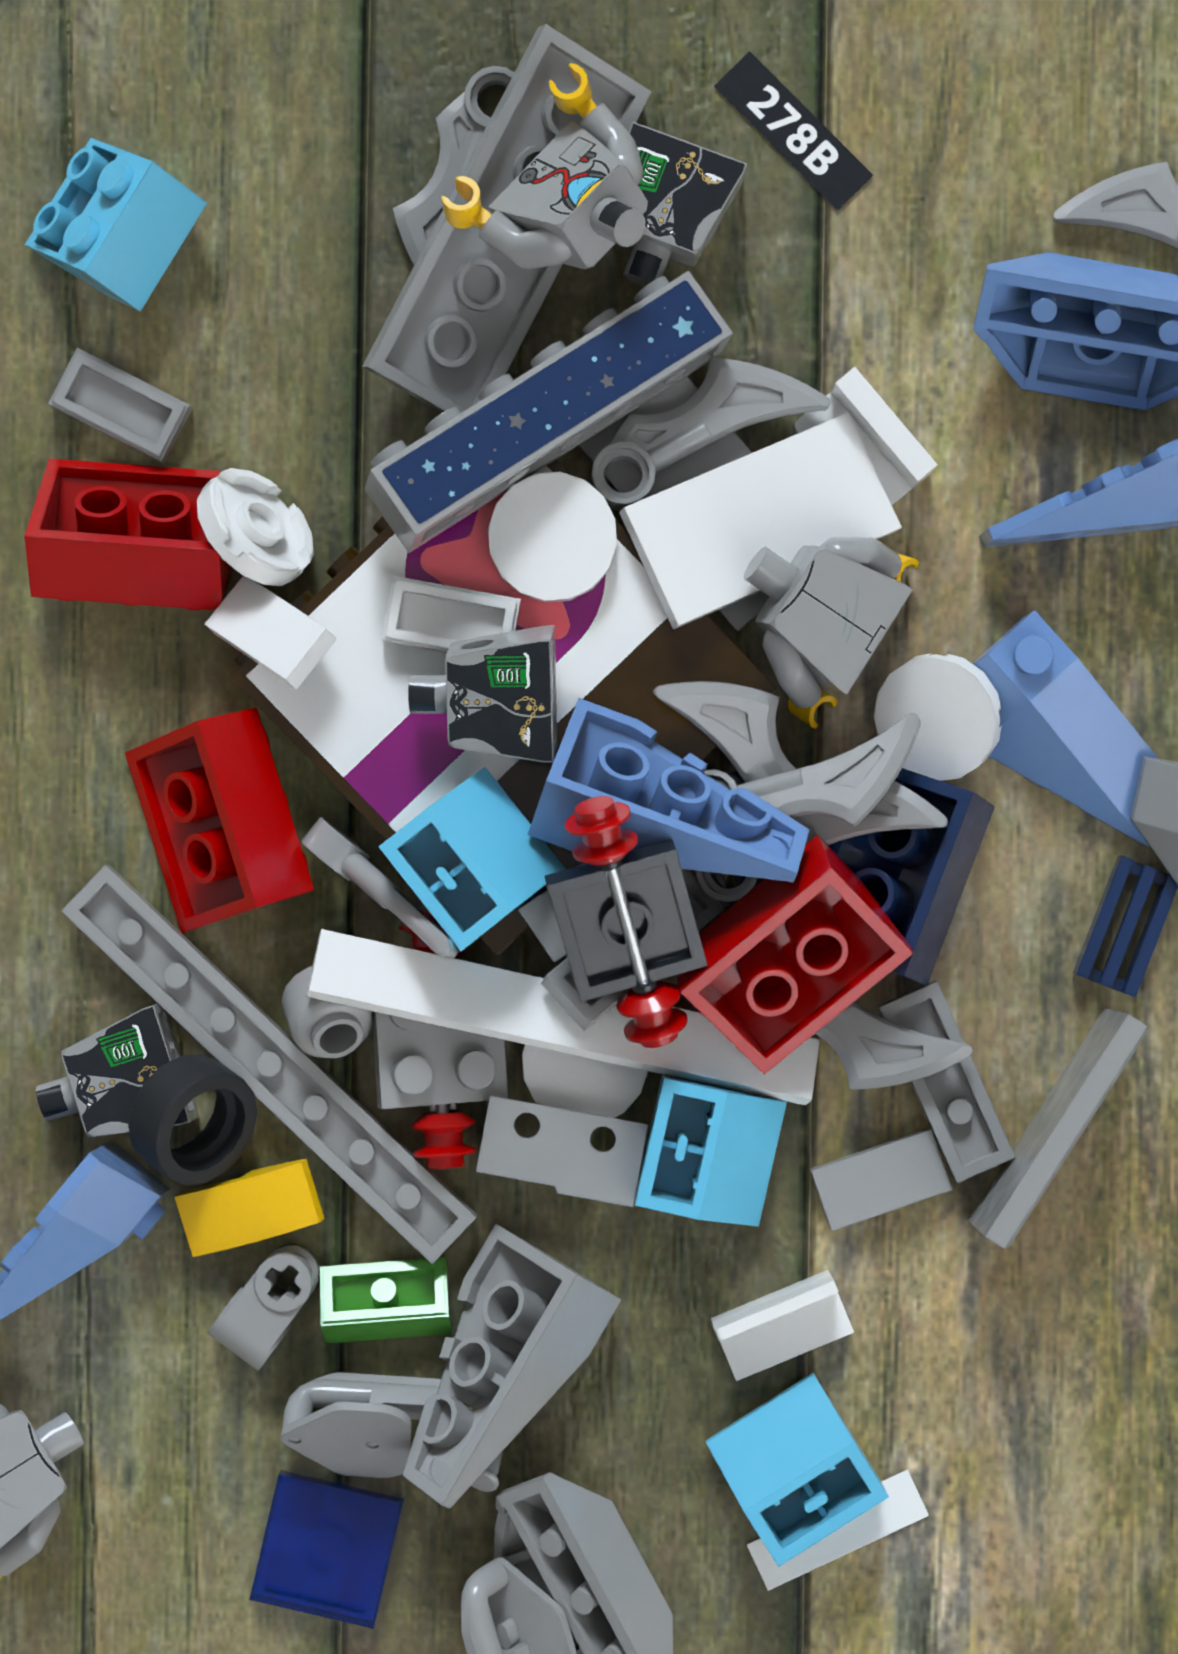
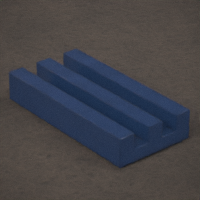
[1072,855,1178,997]

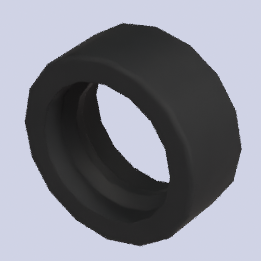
[128,1054,258,1185]

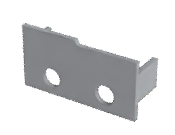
[476,1095,648,1207]

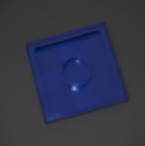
[249,1470,404,1629]

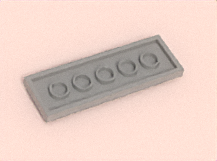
[362,24,652,413]

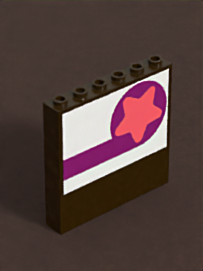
[230,459,777,956]

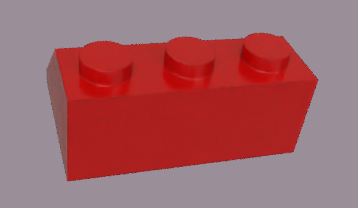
[24,458,232,611]
[125,707,315,933]
[676,835,914,1075]

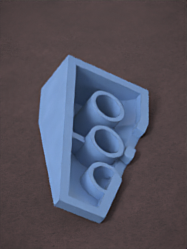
[979,439,1178,547]
[972,610,1159,847]
[527,698,810,882]
[0,1141,170,1320]

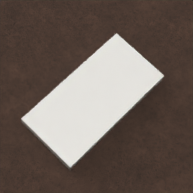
[619,412,902,630]

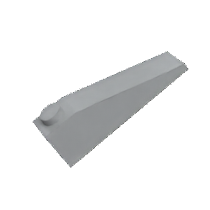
[403,1224,621,1509]

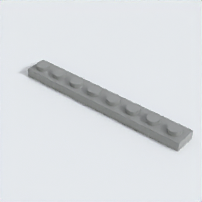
[62,865,477,1264]

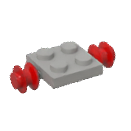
[372,911,508,1169]

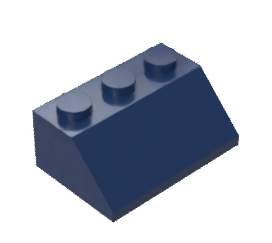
[828,768,995,985]

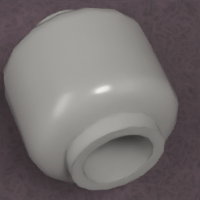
[282,966,373,1058]

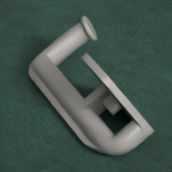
[280,1372,503,1492]
[460,1557,577,1654]

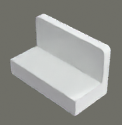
[794,367,938,506]
[711,1270,854,1381]

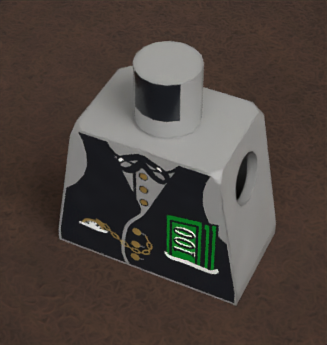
[623,122,747,287]
[408,625,558,762]
[36,1004,199,1137]

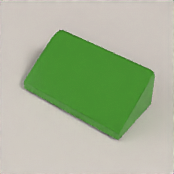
[320,1257,452,1343]

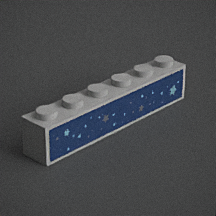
[364,271,733,553]

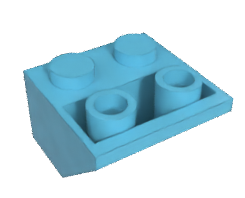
[25,138,207,312]
[379,767,566,951]
[635,1074,787,1227]
[706,1373,889,1567]

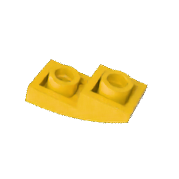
[174,1158,325,1257]

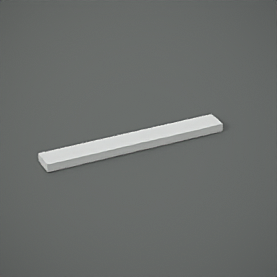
[306,929,820,1105]

